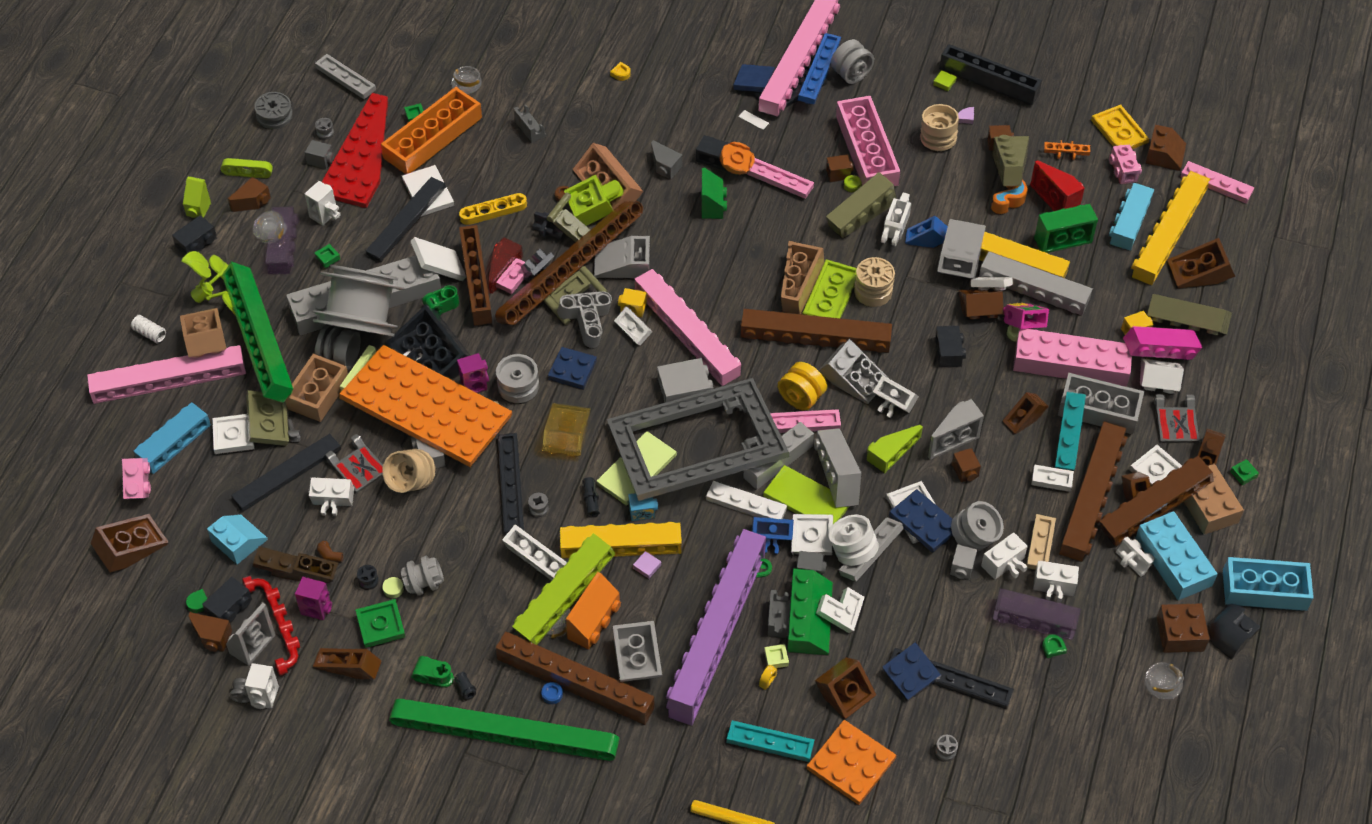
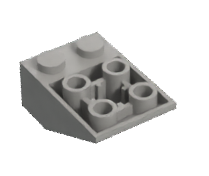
[937,219,986,279]
[594,236,650,278]
[819,339,889,404]

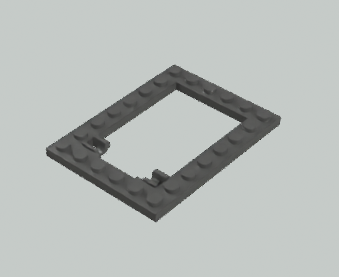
[607,378,789,501]

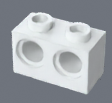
[245,663,279,709]

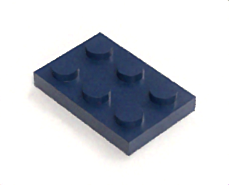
[889,489,953,553]

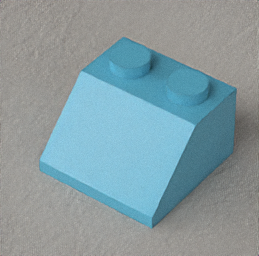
[207,515,268,564]

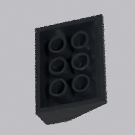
[386,304,471,379]

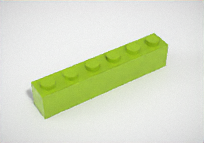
[512,533,615,645]

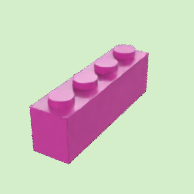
[1123,326,1202,360]

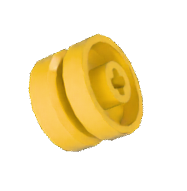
[778,362,827,411]

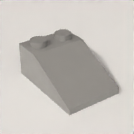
[928,399,984,460]
[226,603,276,666]
[613,621,662,682]

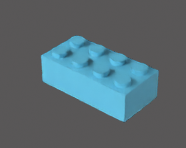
[1135,511,1217,600]
[1223,557,1313,611]

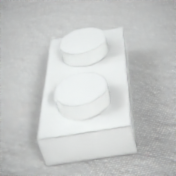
[971,277,1013,290]
[614,307,652,345]
[1031,465,1074,492]

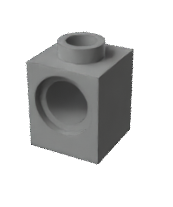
[950,544,977,580]

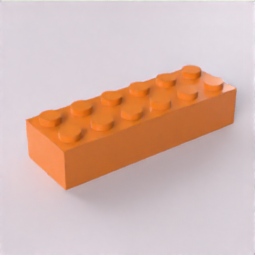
[381,87,482,174]

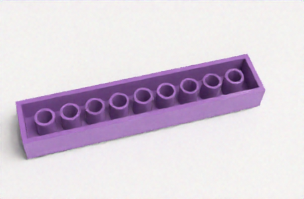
[666,529,766,726]

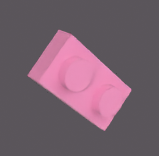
[496,258,527,294]

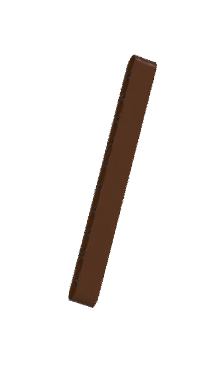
[495,201,643,325]

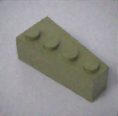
[993,135,1029,186]
[826,172,896,238]
[1147,294,1232,336]

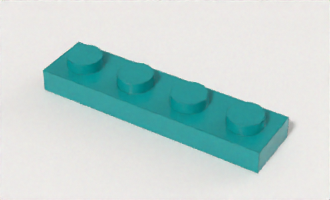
[1055,392,1086,471]
[727,720,815,762]

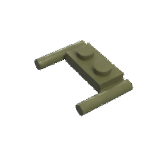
[547,193,590,242]
[543,266,608,325]

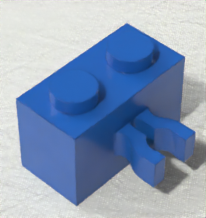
[752,517,794,553]

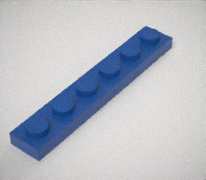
[798,33,841,104]

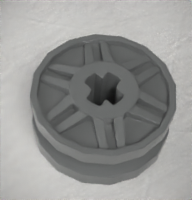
[255,92,292,129]

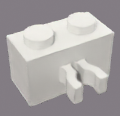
[305,181,340,225]
[873,375,918,418]
[309,478,354,516]
[981,533,1027,579]
[1033,561,1079,603]

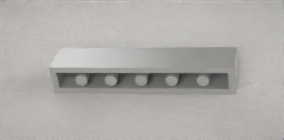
[979,252,1093,315]

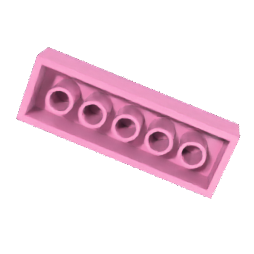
[836,96,900,186]
[1013,329,1132,387]

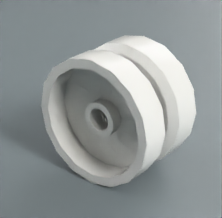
[828,515,879,566]

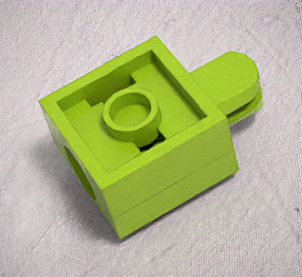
[564,175,624,226]

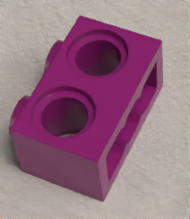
[457,353,489,393]
[295,577,332,620]

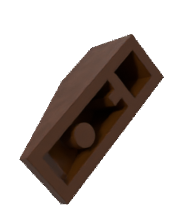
[313,648,382,680]

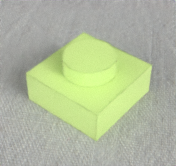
[764,644,789,668]

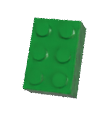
[1034,204,1098,253]

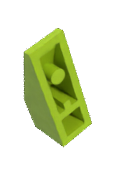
[867,425,923,473]

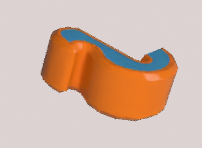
[991,179,1028,214]

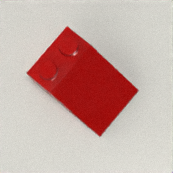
[1030,160,1085,211]

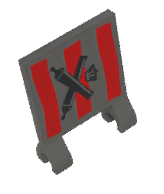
[1154,394,1199,443]
[325,434,383,494]

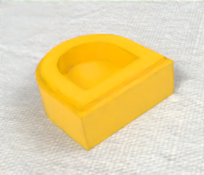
[610,62,631,81]
[759,665,777,690]

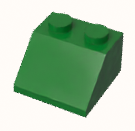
[702,168,727,219]

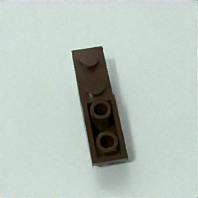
[252,546,338,582]

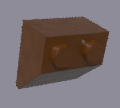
[1146,124,1186,171]
[958,288,1004,319]
[815,657,876,719]

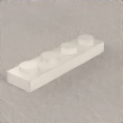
[706,481,787,519]

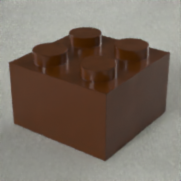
[1157,603,1209,653]

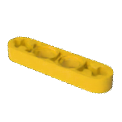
[459,193,527,225]

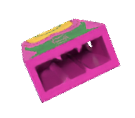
[1003,303,1049,329]

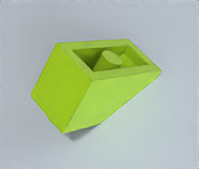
[183,176,211,218]

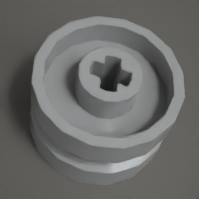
[830,39,874,84]
[496,354,539,403]
[951,501,1004,552]

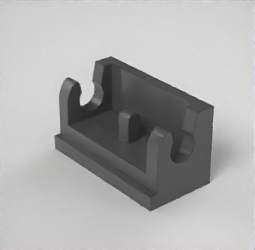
[513,105,547,143]
[768,590,790,638]

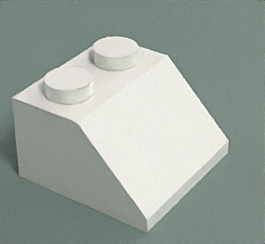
[1140,359,1184,394]

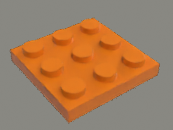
[807,720,896,805]

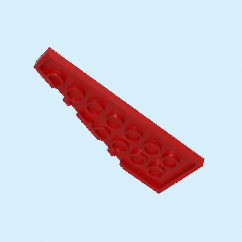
[322,93,388,208]

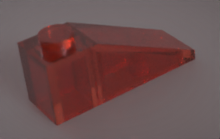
[489,237,523,294]

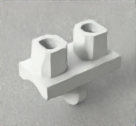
[1116,537,1155,576]

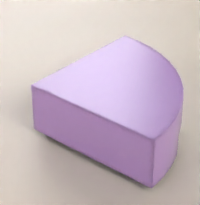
[958,107,974,124]

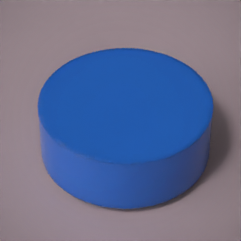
[542,682,563,704]

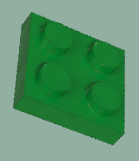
[355,599,405,648]

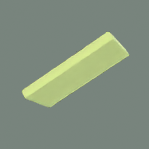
[597,432,677,506]

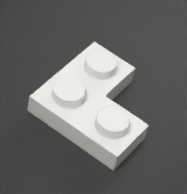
[816,587,864,633]

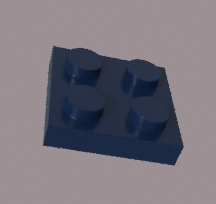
[548,347,597,390]
[882,642,941,701]

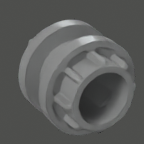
[401,555,444,596]

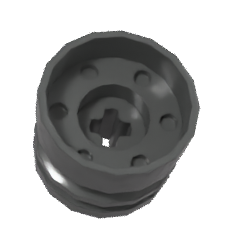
[315,324,361,370]

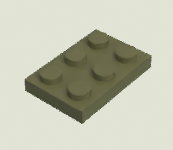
[246,391,289,446]

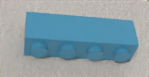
[133,402,211,474]

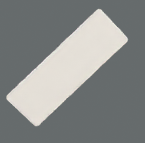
[739,110,769,129]

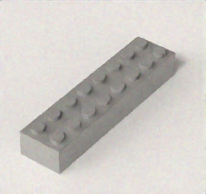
[287,255,441,335]

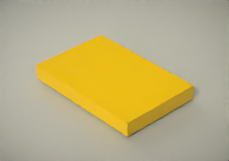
[1091,105,1149,149]

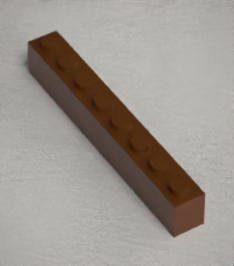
[741,309,892,353]
[1059,422,1127,562]
[496,631,655,725]

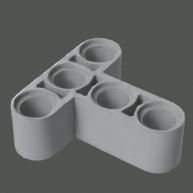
[557,291,612,348]

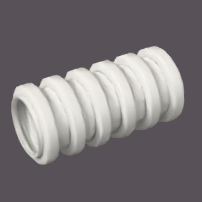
[131,315,166,343]

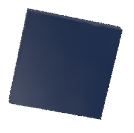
[734,64,775,92]

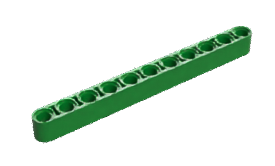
[389,699,620,761]

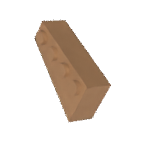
[781,241,825,314]

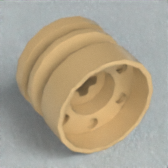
[920,104,959,151]
[854,257,895,307]
[383,449,435,493]

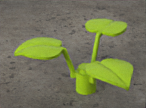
[181,251,236,316]

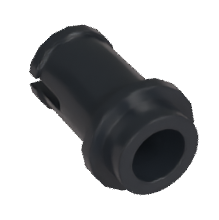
[454,672,476,700]

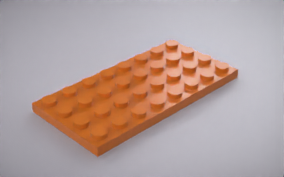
[339,345,512,467]

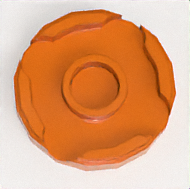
[720,142,755,175]

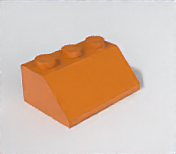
[566,572,621,650]

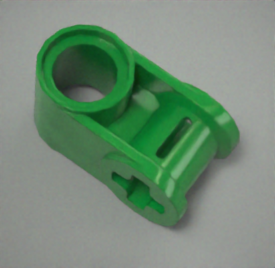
[422,286,460,315]
[411,656,454,688]

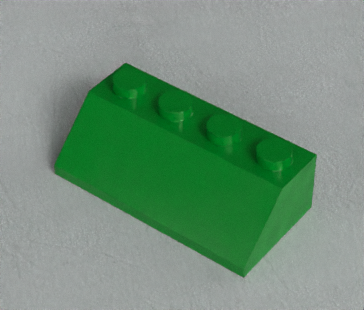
[787,569,833,655]

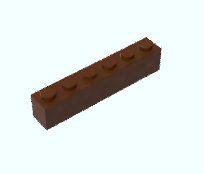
[459,225,492,326]
[1100,456,1214,546]

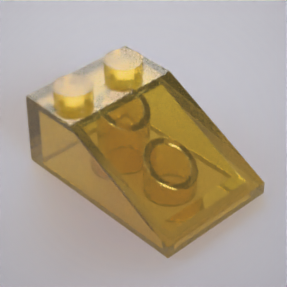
[542,403,591,456]

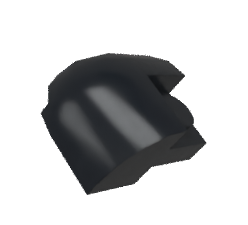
[1208,604,1261,659]

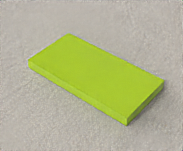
[802,259,857,318]
[763,465,850,524]

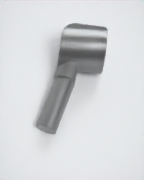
[288,419,300,442]

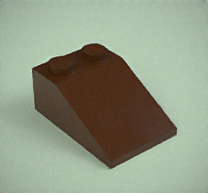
[1167,238,1235,288]
[91,514,168,572]

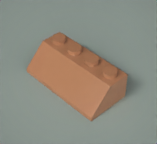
[573,143,643,210]

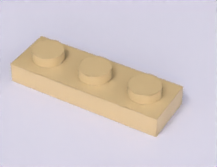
[1027,514,1056,570]

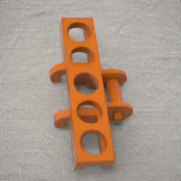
[1044,140,1090,160]

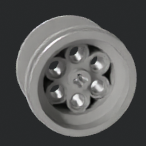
[313,265,405,336]

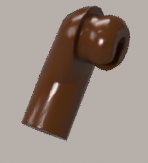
[317,541,343,562]

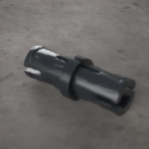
[582,477,600,517]

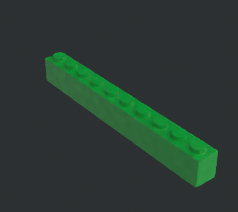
[222,261,293,403]

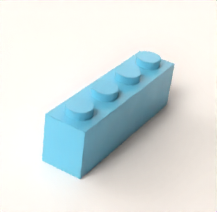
[1109,183,1154,251]

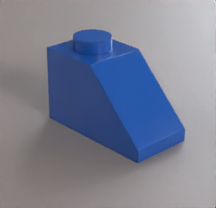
[905,216,948,248]

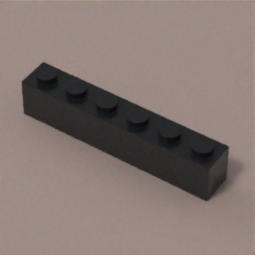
[939,44,1042,105]

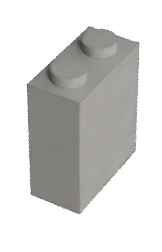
[657,358,713,403]

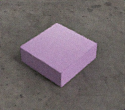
[633,551,661,579]

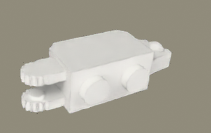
[881,193,911,246]

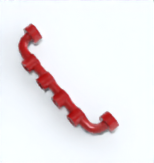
[242,576,300,676]

